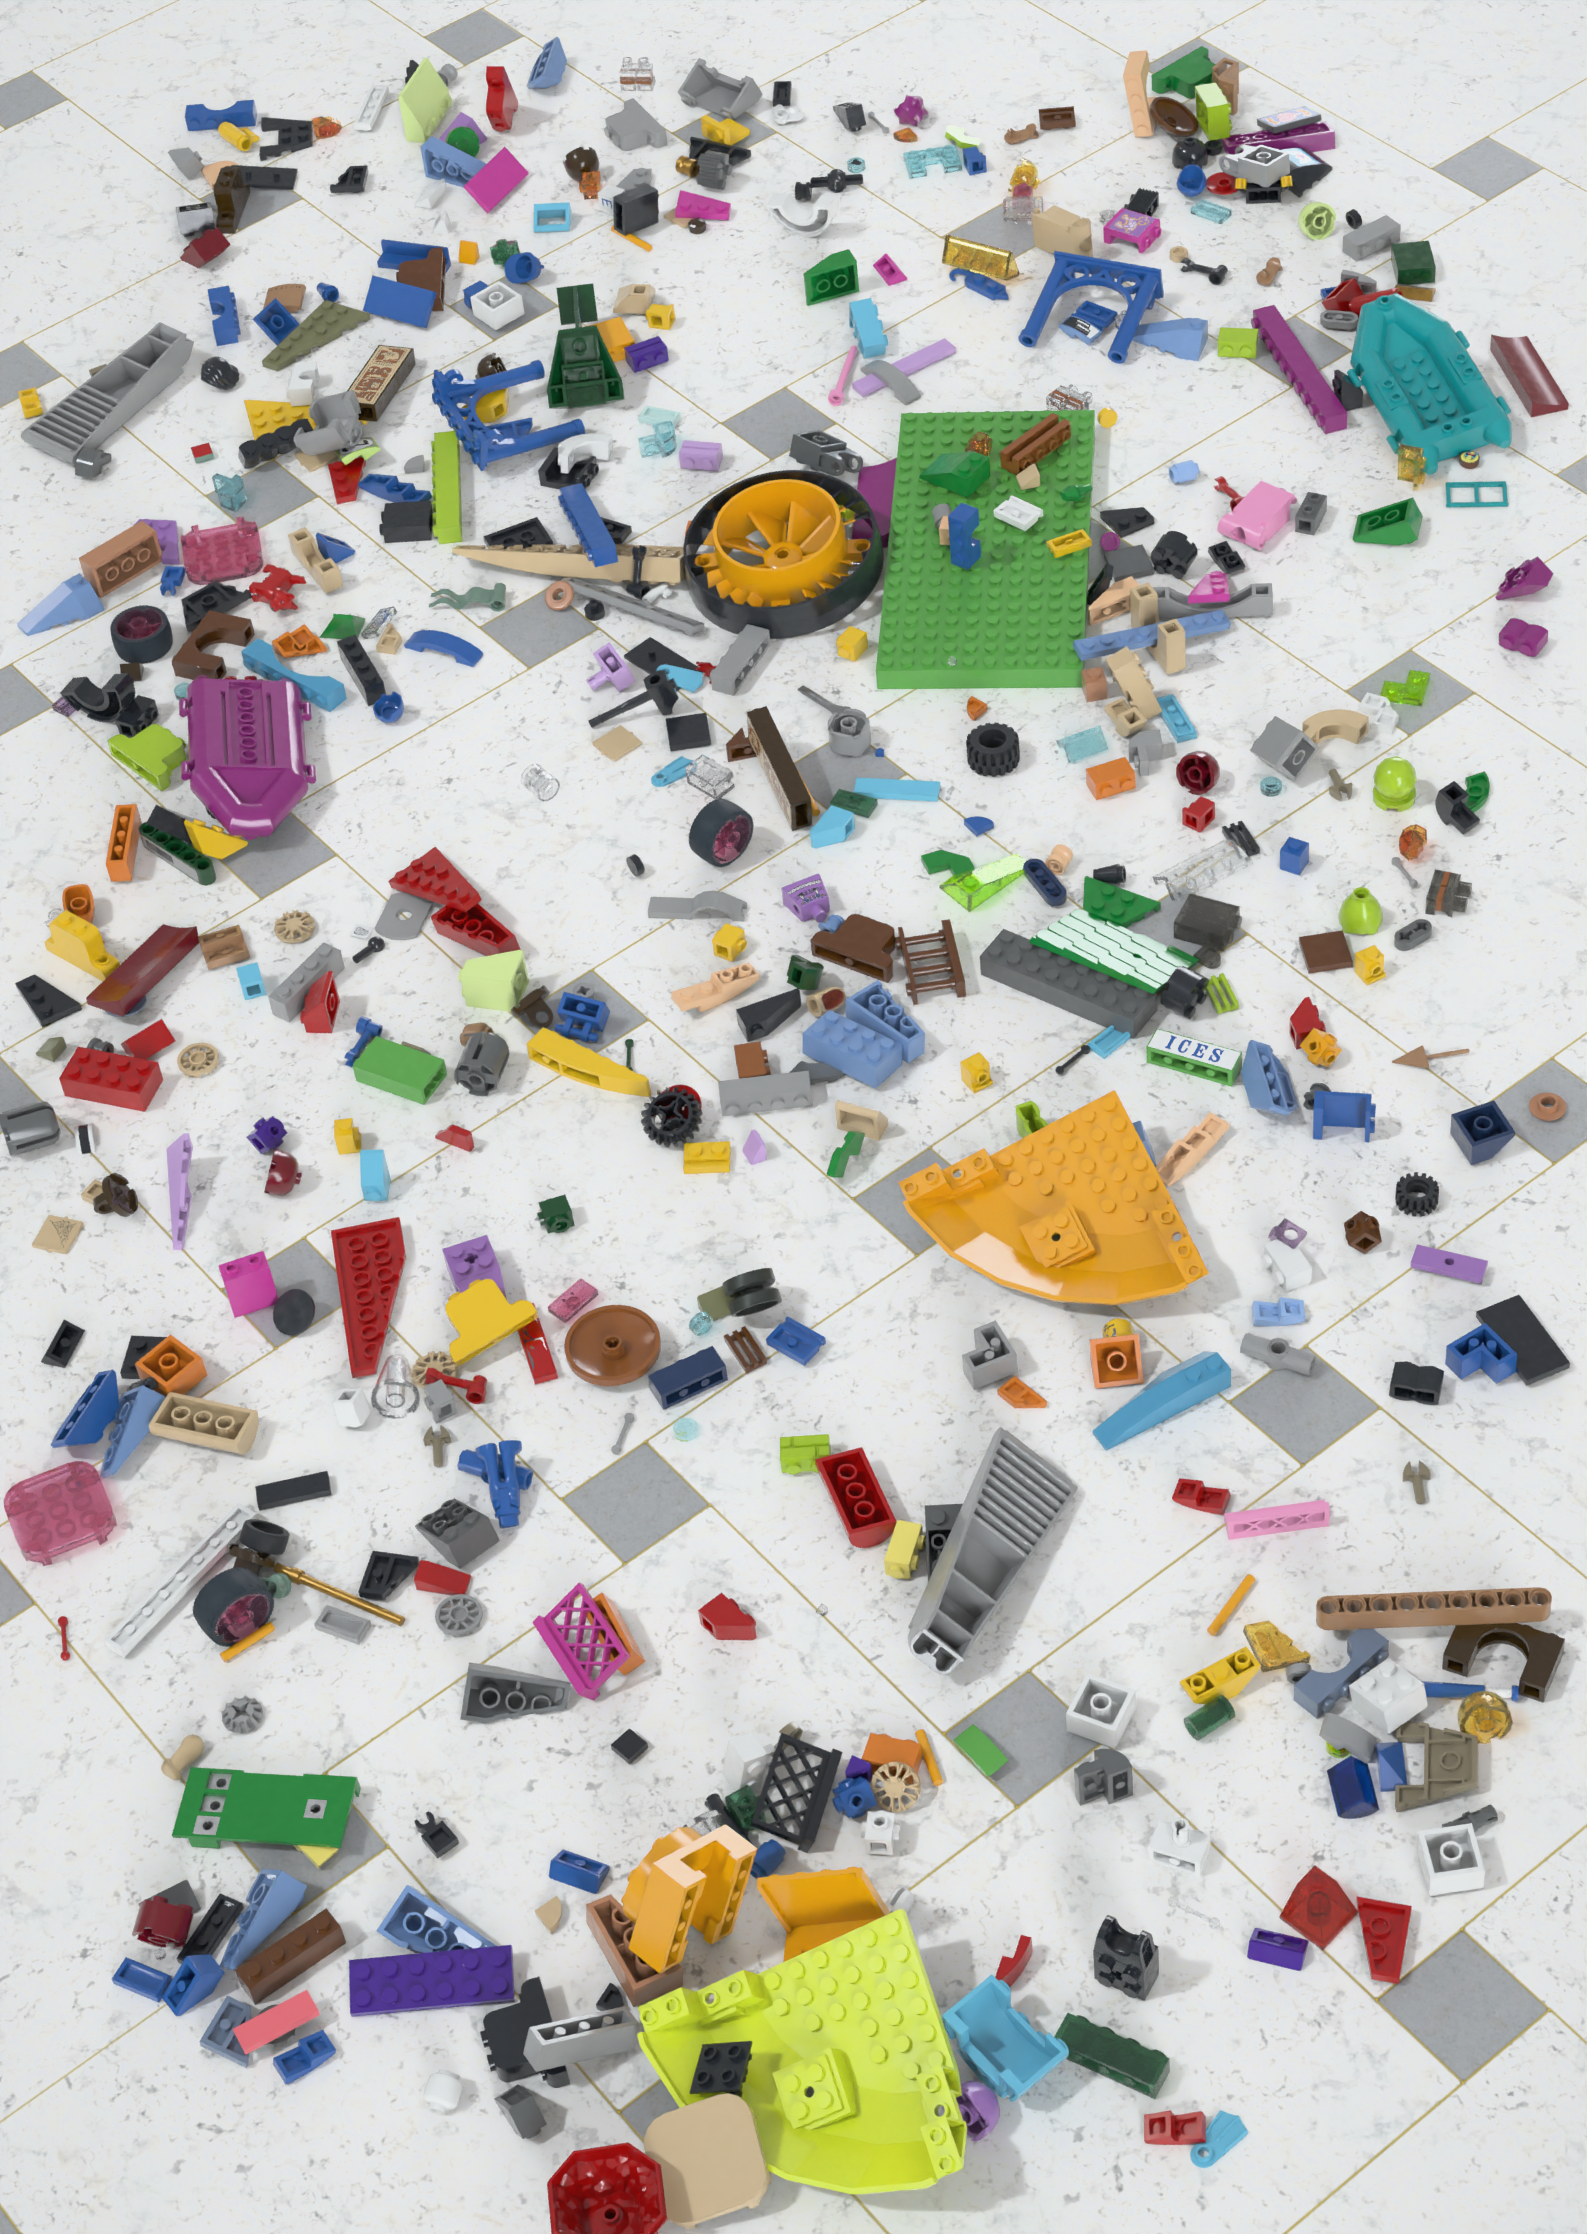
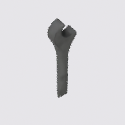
[797,685,851,714]

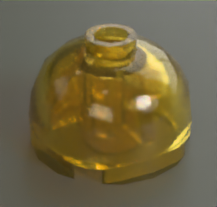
[1008,157,1040,196]
[1457,1691,1513,1744]

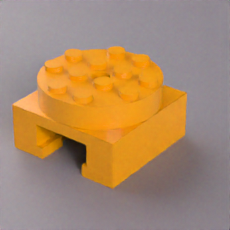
[621,1824,757,1974]

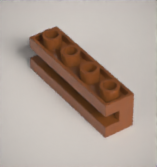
[1000,413,1071,475]

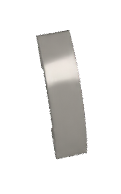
[860,360,921,405]

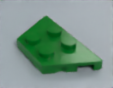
[1083,876,1161,928]

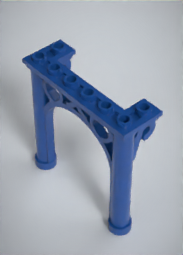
[1018,251,1164,364]
[432,360,585,471]

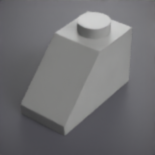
[168,147,205,180]

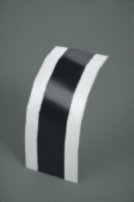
[74,1123,96,1155]

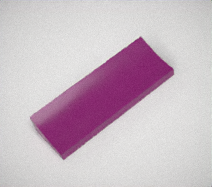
[1221,121,1335,165]
[852,458,897,548]

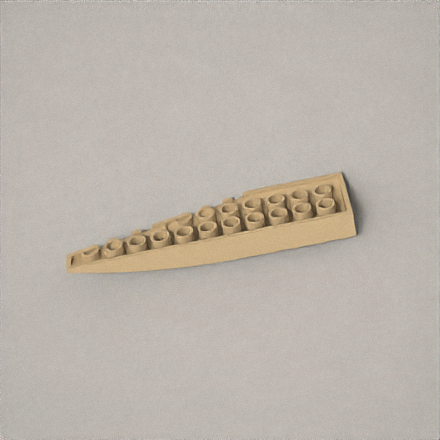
[452,544,686,585]

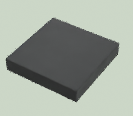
[1104,544,1154,582]

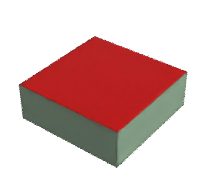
[191,442,214,463]

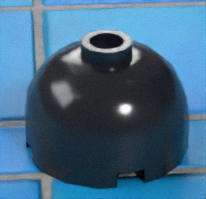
[1172,137,1208,169]

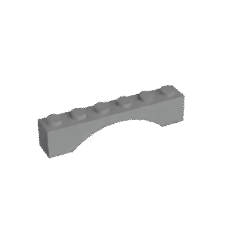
[1153,583,1273,620]

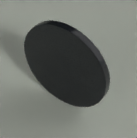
[273,1289,315,1336]

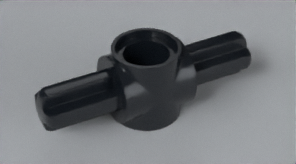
[810,169,863,193]

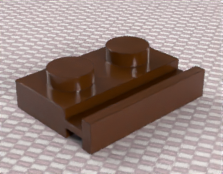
[1039,106,1076,130]

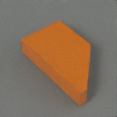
[997,1376,1047,1408]

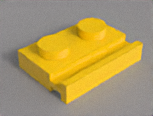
[683,1141,731,1174]

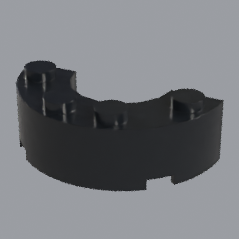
[60,673,135,722]

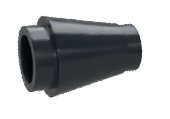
[1093,864,1126,885]

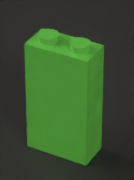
[353,1036,447,1105]

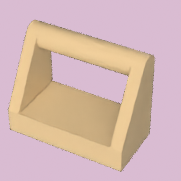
[835,1100,889,1141]

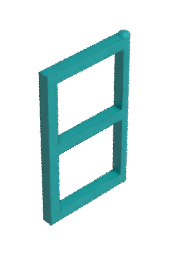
[1445,481,1509,507]

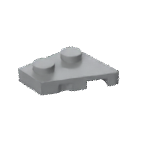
[616,168,652,192]

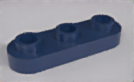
[1023,859,1067,906]

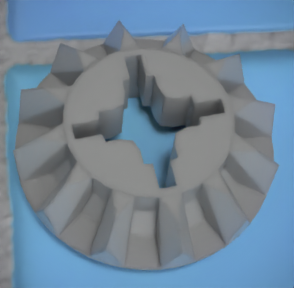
[221,1695,263,1733]

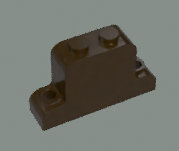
[214,166,250,234]

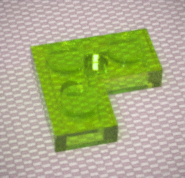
[1380,670,1430,707]

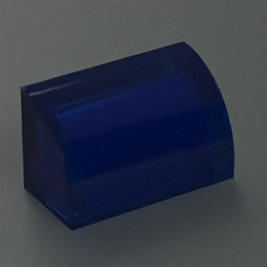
[1327,1756,1380,1819]

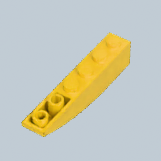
[526,1027,651,1097]

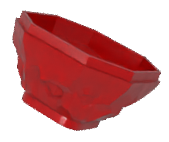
[547,2142,667,2234]

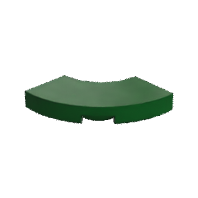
[1465,771,1490,813]

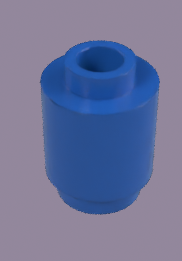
[750,1839,786,1879]

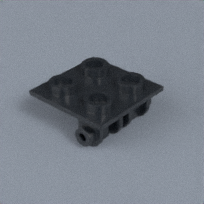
[689,2041,753,2097]

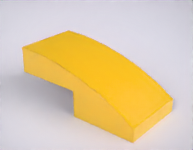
[18,387,43,418]

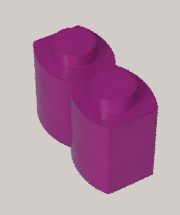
[1499,618,1548,657]

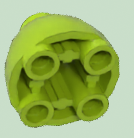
[1338,887,1383,935]

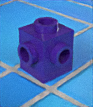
[246,1116,288,1154]

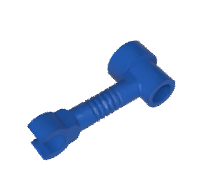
[344,1016,383,1067]

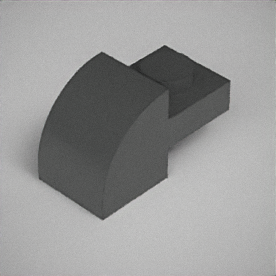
[75,448,111,478]

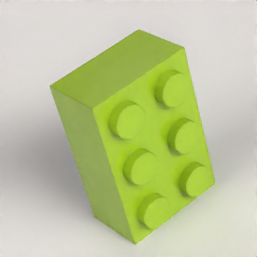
[1195,83,1232,141]

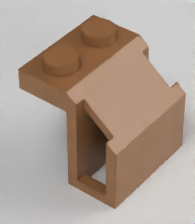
[1212,57,1239,116]

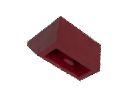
[180,227,231,269]

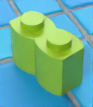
[1016,1101,1048,1138]

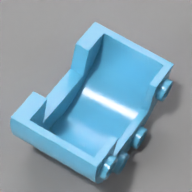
[942,1974,1069,2102]

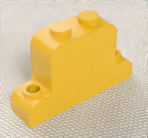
[44,910,120,981]
[445,1279,538,1368]

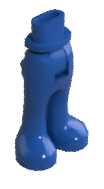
[476,1440,522,1529]

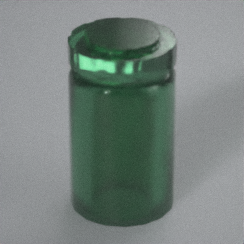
[1183,1695,1235,1741]

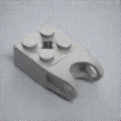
[1219,145,1290,187]

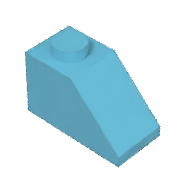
[360,1150,391,1201]

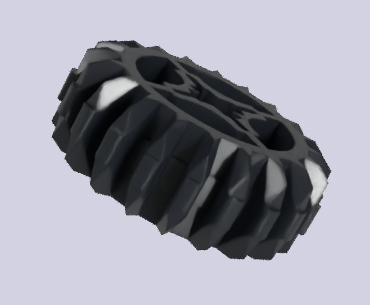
[641,1086,703,1148]

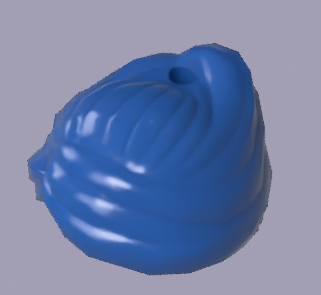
[1176,165,1207,197]

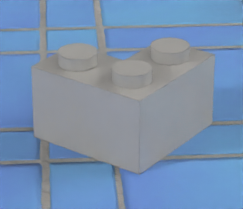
[962,1320,1018,1390]

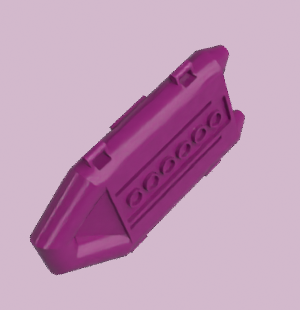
[179,675,316,840]

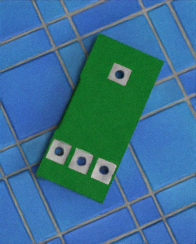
[172,1767,361,1849]

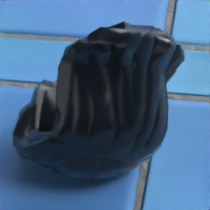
[201,357,240,390]

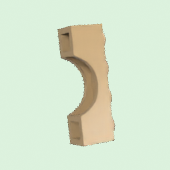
[288,527,343,594]

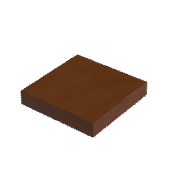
[1299,930,1353,974]

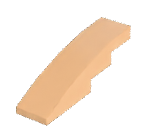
[1156,1112,1230,1187]

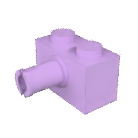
[586,642,636,692]

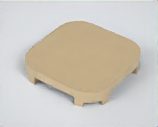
[644,2093,771,2229]

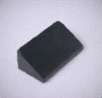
[41,1319,85,1368]

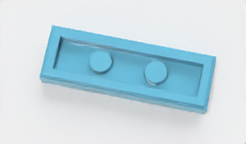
[1156,694,1197,743]

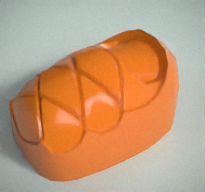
[62,884,95,924]

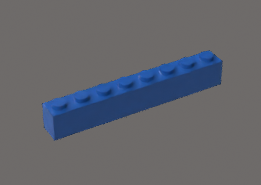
[558,483,618,567]

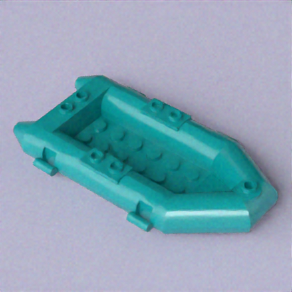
[1347,293,1512,475]

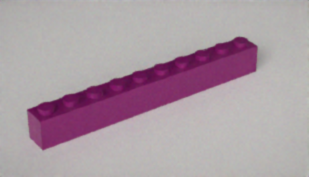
[1251,305,1348,434]

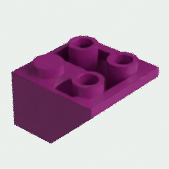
[1495,556,1554,600]

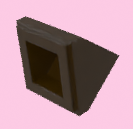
[120,663,144,681]

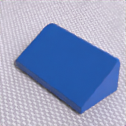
[549,1849,610,1894]

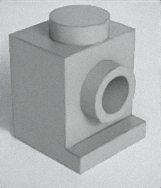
[424,1379,457,1423]

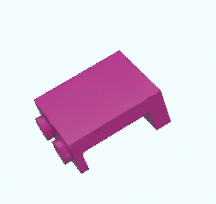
[218,1251,279,1318]

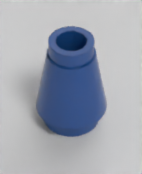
[317,282,339,302]

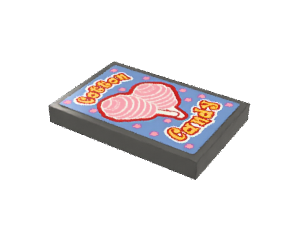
[1257,106,1322,134]

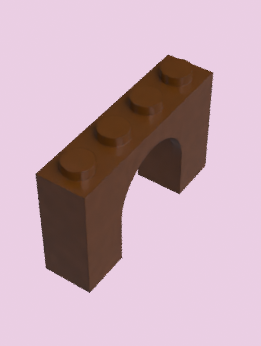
[172,610,255,680]

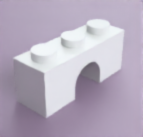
[286,361,320,406]

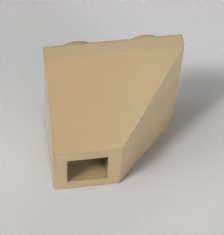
[613,284,656,314]

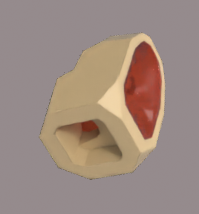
[806,987,846,1017]

